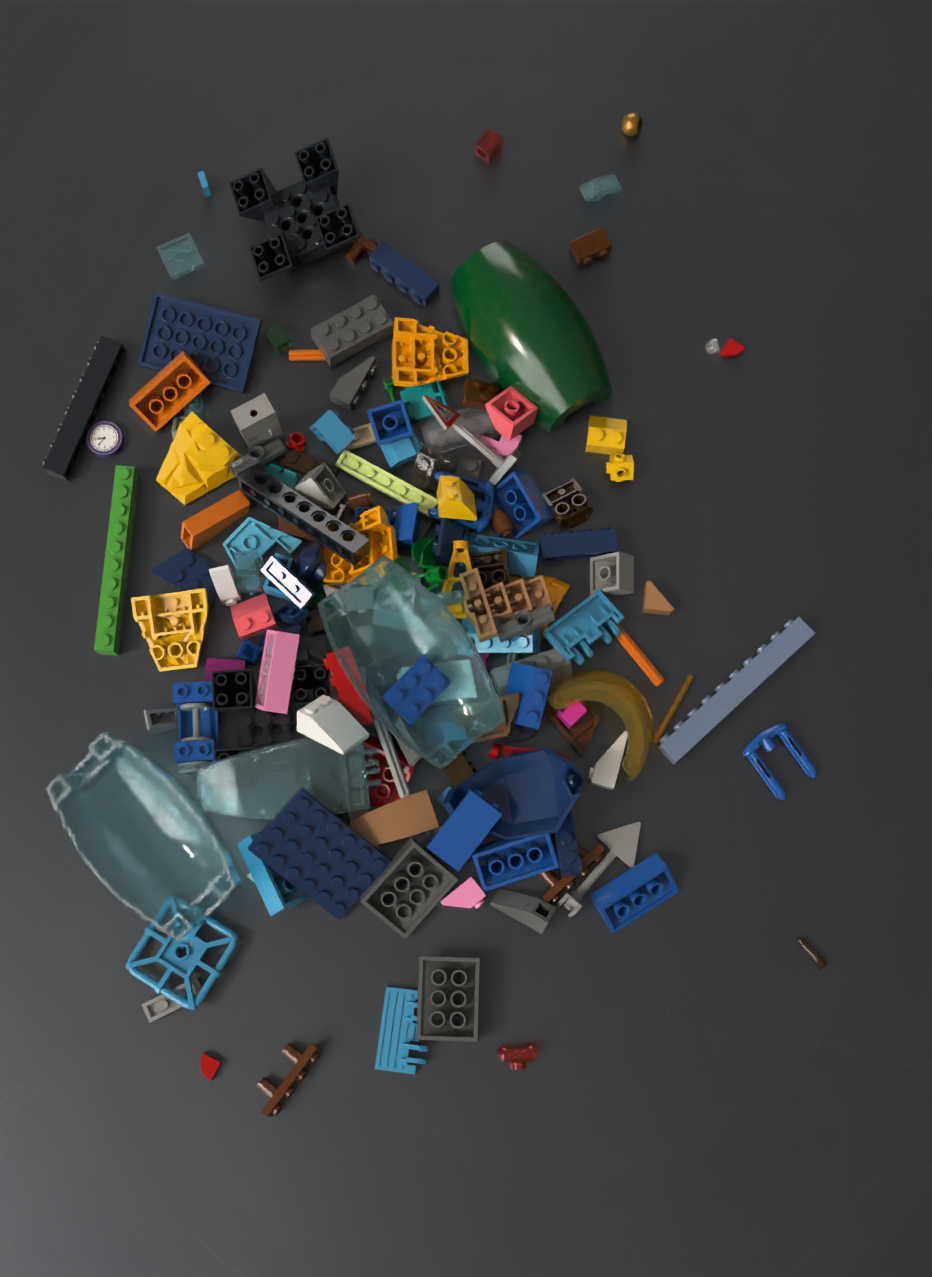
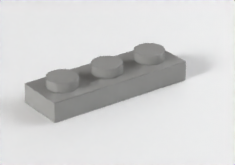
[141,977,202,1023]

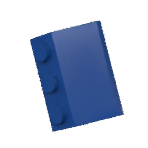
[494,469,554,539]
[504,662,553,729]

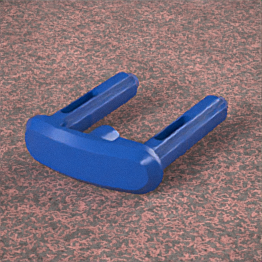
[428,471,494,533]
[743,723,818,800]

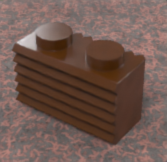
[569,227,612,267]

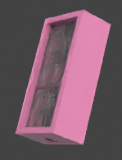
[254,629,300,714]

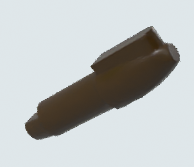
[798,937,827,969]

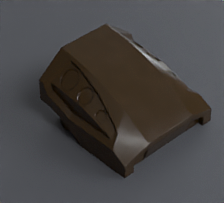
[542,477,593,528]
[469,548,511,589]

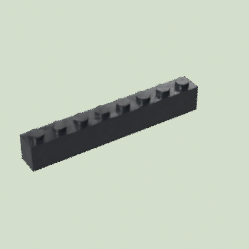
[42,336,126,481]

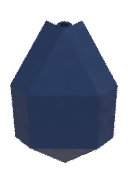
[443,748,584,841]

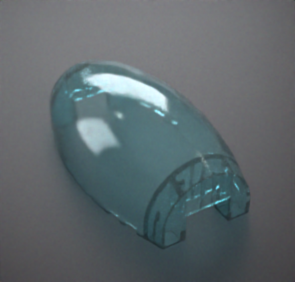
[317,555,506,770]
[46,732,242,940]

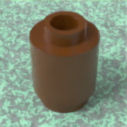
[345,491,374,514]
[491,509,516,539]

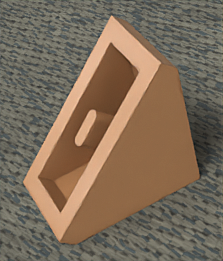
[642,580,674,615]

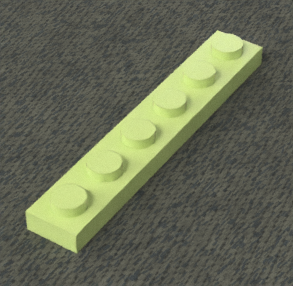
[335,449,438,518]

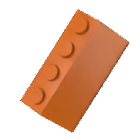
[129,351,211,432]

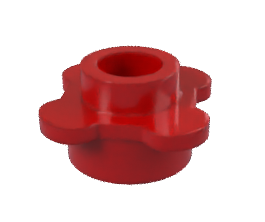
[286,432,306,451]

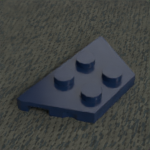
[151,548,216,609]

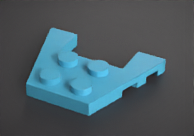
[222,517,303,596]

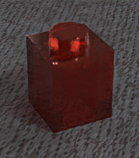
[475,129,503,164]

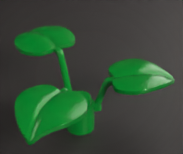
[389,537,448,626]

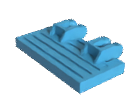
[542,590,625,665]
[375,986,429,1075]

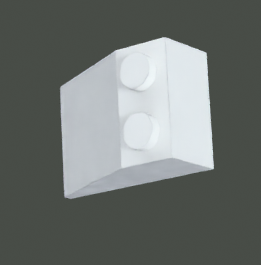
[297,695,369,755]

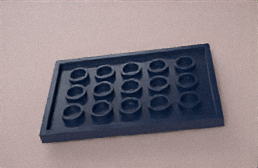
[137,292,262,393]
[248,787,392,920]

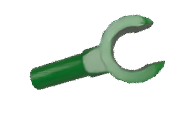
[383,377,396,402]

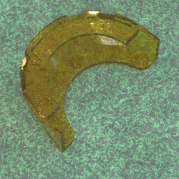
[545,670,654,781]

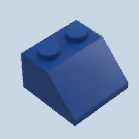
[367,399,414,446]
[392,502,422,550]

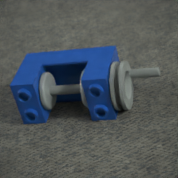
[173,681,222,799]

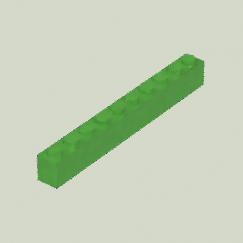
[94,465,139,656]

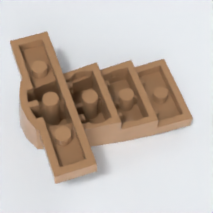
[459,568,555,643]
[342,789,439,851]

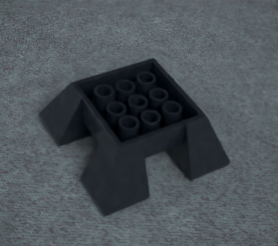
[229,138,361,281]
[212,664,336,790]

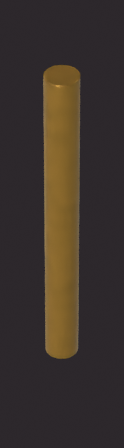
[652,674,695,744]

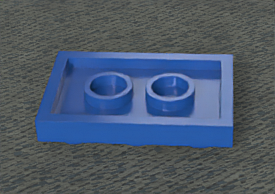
[382,654,452,725]

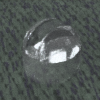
[705,338,720,354]

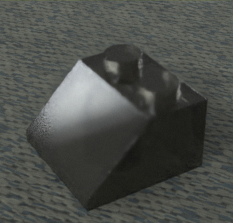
[408,444,460,492]

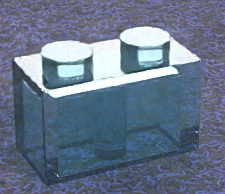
[235,551,265,594]

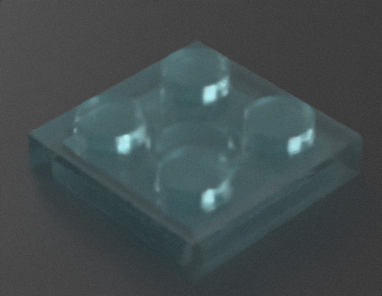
[156,233,205,280]

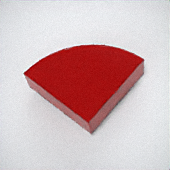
[719,338,745,357]
[200,1053,221,1081]

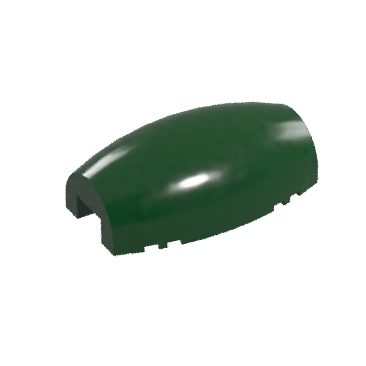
[450,240,612,433]

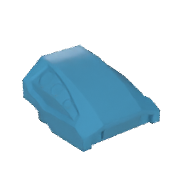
[380,424,425,470]

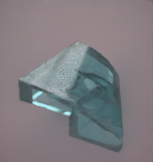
[421,590,464,610]

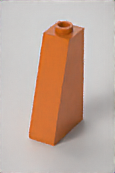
[181,490,251,552]

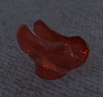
[498,1043,537,1070]

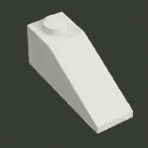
[209,565,242,606]
[588,731,629,790]

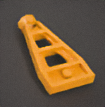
[439,540,472,619]

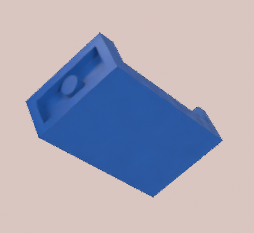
[426,788,502,872]

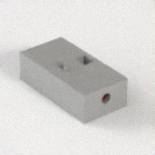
[230,393,285,449]

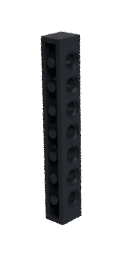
[238,465,369,566]

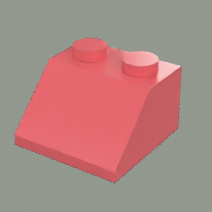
[485,386,538,441]
[230,593,278,640]

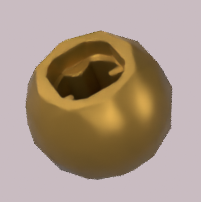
[621,113,643,137]

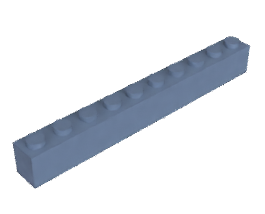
[658,617,815,765]

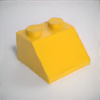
[585,415,627,455]
[436,475,477,521]

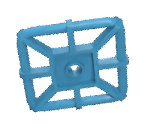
[125,896,240,1011]

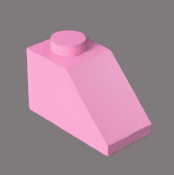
[440,877,486,909]

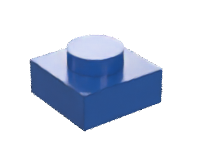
[236,639,259,665]

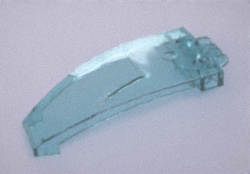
[197,737,381,819]

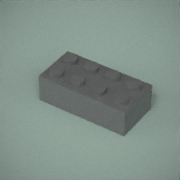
[311,294,394,367]

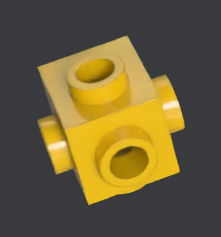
[606,453,634,482]

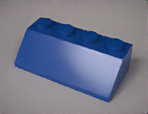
[472,833,559,892]
[589,853,679,934]

